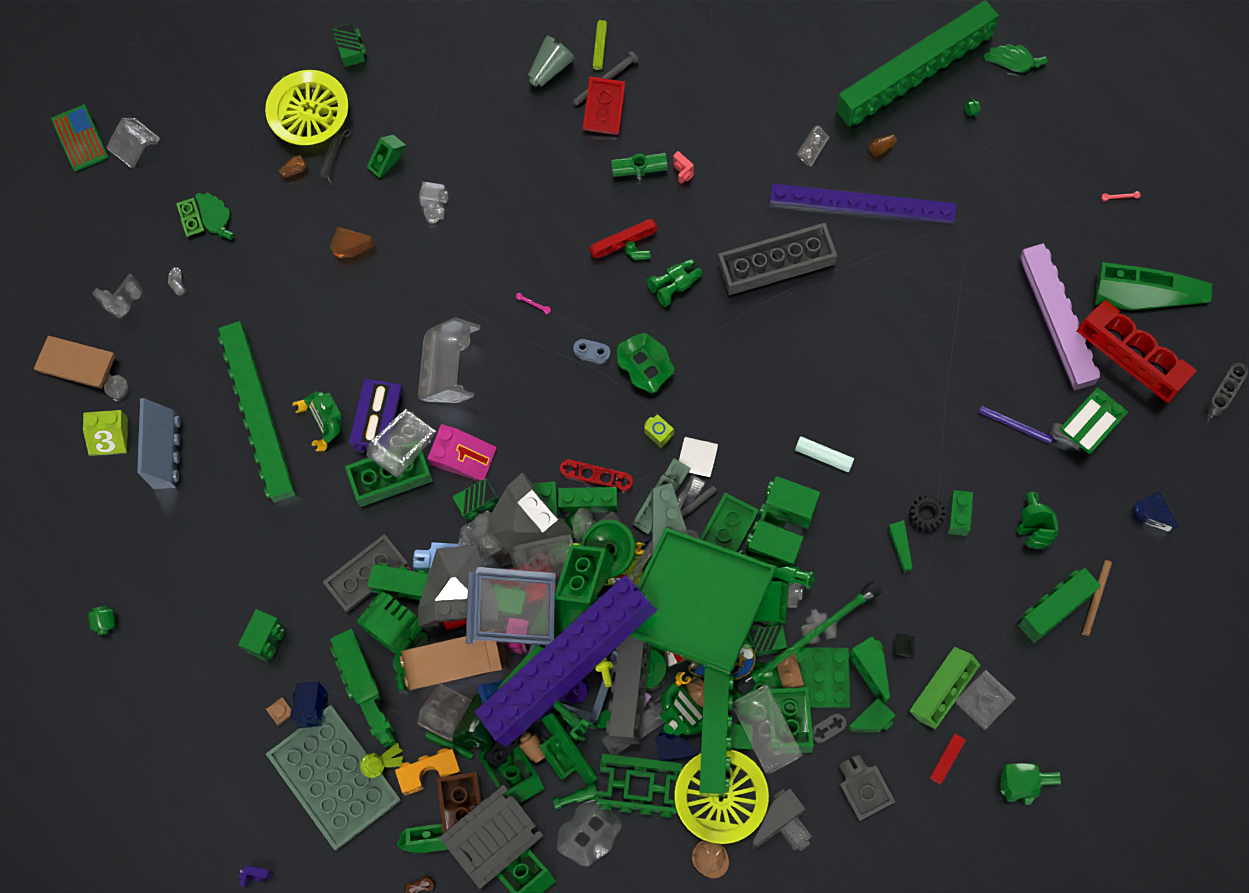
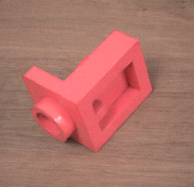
[673,151,694,184]

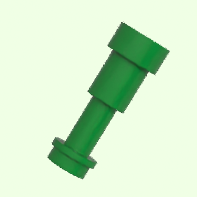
[552,783,597,810]

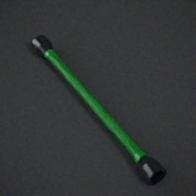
[733,581,882,697]

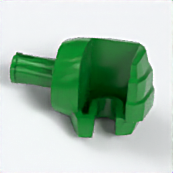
[1017,492,1058,549]
[1000,763,1061,805]

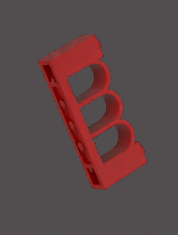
[1076,299,1197,403]

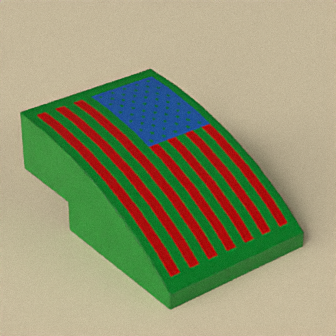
[51,104,109,172]

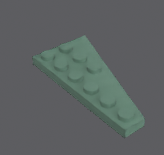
[651,483,688,556]

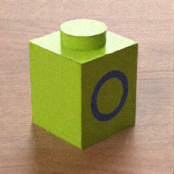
[644,414,674,448]

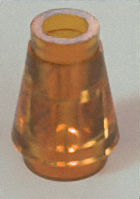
[869,134,897,156]
[279,155,307,178]

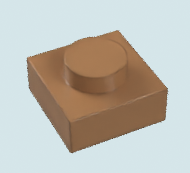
[266,697,295,726]

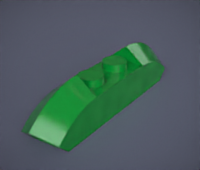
[397,824,448,853]

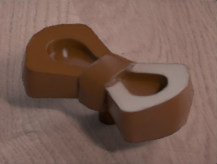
[404,875,434,893]

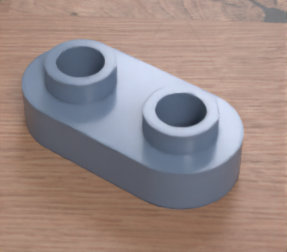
[573,339,611,364]

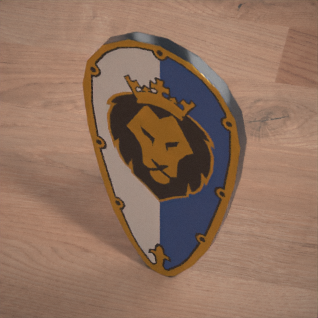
[688,648,757,681]

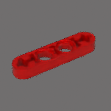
[589,219,658,258]
[560,460,633,492]

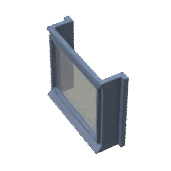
[466,567,556,647]

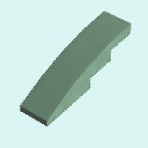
[632,458,691,534]

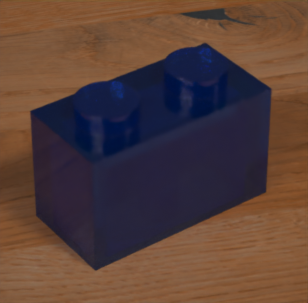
[290,681,326,729]

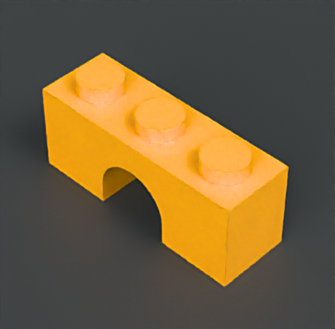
[395,748,462,796]

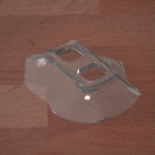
[557,799,622,867]

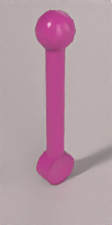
[516,293,551,314]

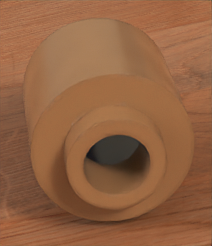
[518,732,545,763]

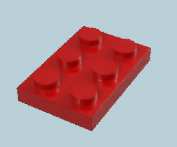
[582,76,625,135]

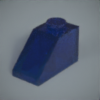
[655,732,699,762]

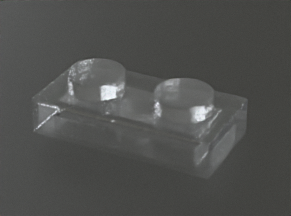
[796,126,830,166]

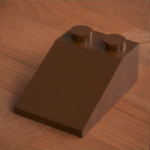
[436,772,482,833]

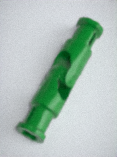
[738,550,815,589]

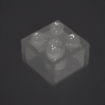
[955,670,1016,730]

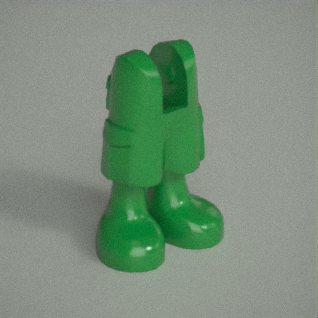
[646,259,703,307]

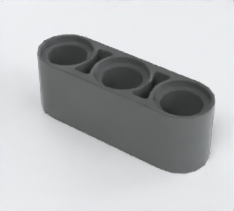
[1207,363,1248,416]

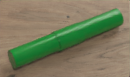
[425,731,475,760]

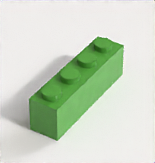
[910,647,980,729]

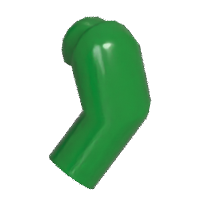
[625,241,650,260]

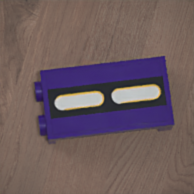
[349,379,404,455]

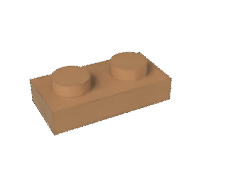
[774,649,804,688]

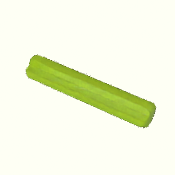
[593,20,607,70]

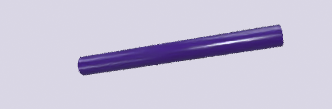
[979,406,1053,444]

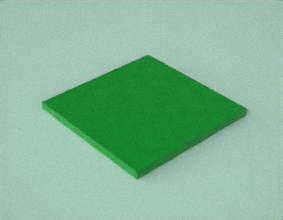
[629,527,777,674]

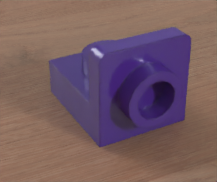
[239,865,273,888]

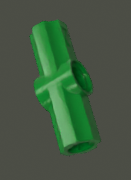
[611,153,668,177]

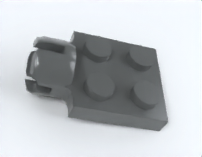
[839,755,895,821]

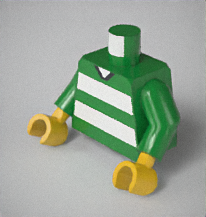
[292,391,341,451]
[659,672,703,736]

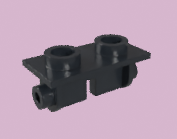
[483,735,521,769]

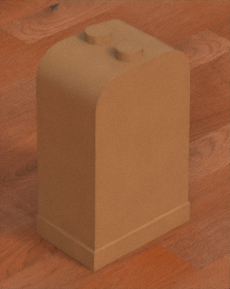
[400,629,509,690]

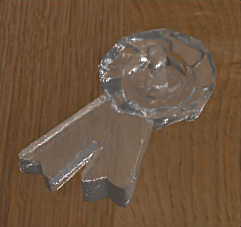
[104,373,128,399]

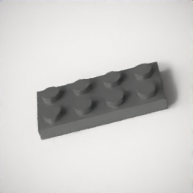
[323,534,409,613]

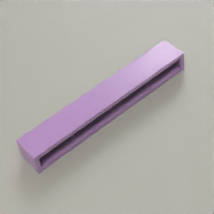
[1020,243,1100,391]

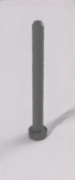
[573,51,639,106]

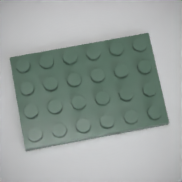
[266,705,402,851]

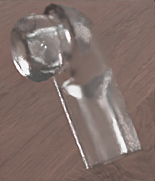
[168,267,186,296]

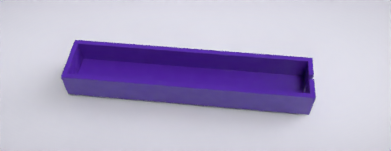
[475,575,657,747]

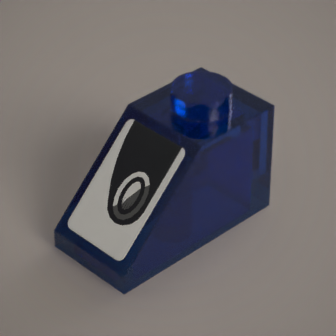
[1134,492,1178,532]

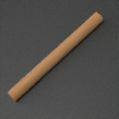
[1082,560,1112,636]

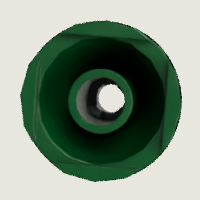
[452,694,492,751]

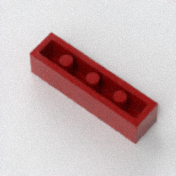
[929,734,966,785]

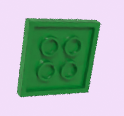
[795,648,850,709]

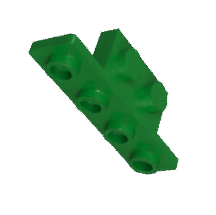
[538,712,598,785]

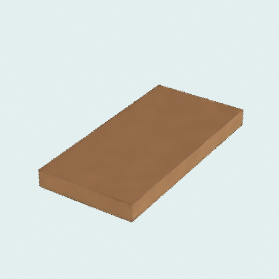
[34,336,116,389]

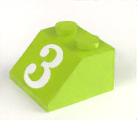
[83,410,128,456]

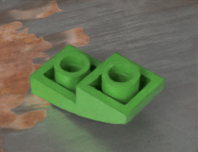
[176,198,204,237]

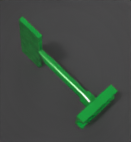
[497,645,597,741]

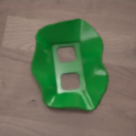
[617,333,675,393]

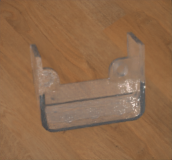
[418,317,480,403]

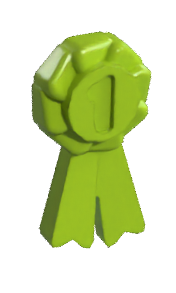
[359,743,403,779]

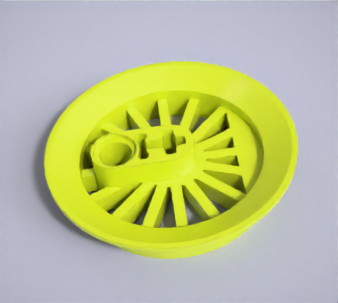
[265,70,348,145]
[675,750,769,844]

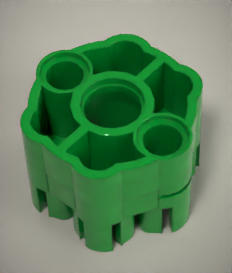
[356,591,424,656]

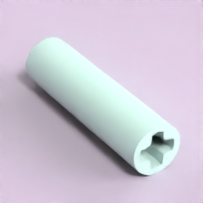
[795,436,854,473]

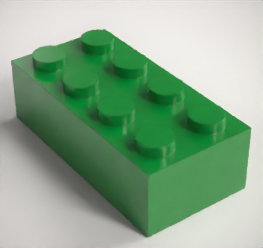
[345,440,433,507]
[1018,568,1101,643]

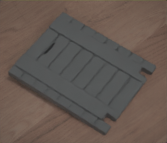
[439,784,543,889]

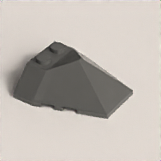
[477,473,574,567]
[418,546,499,628]

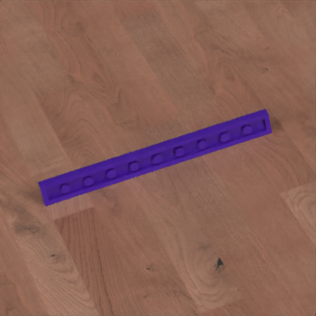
[770,183,956,223]

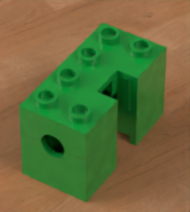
[745,476,820,566]

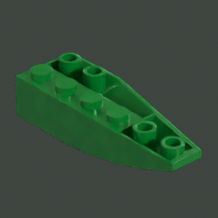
[1095,262,1212,310]

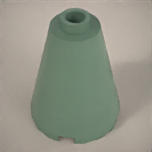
[527,35,575,87]

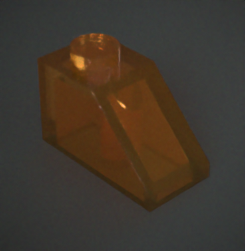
[330,227,375,258]

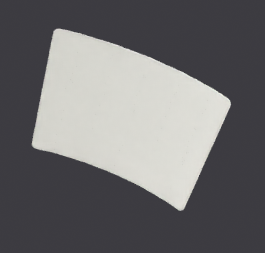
[679,437,718,477]

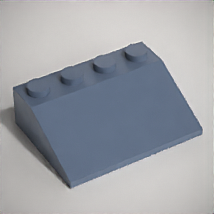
[137,398,181,489]

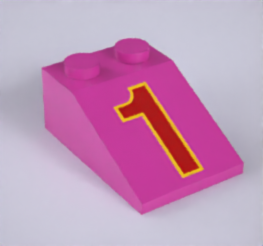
[427,424,497,481]

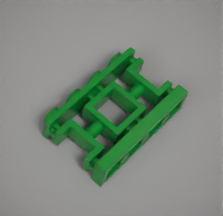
[595,754,682,817]

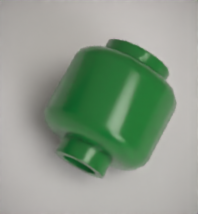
[88,606,115,635]

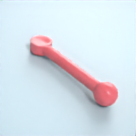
[1101,191,1141,202]

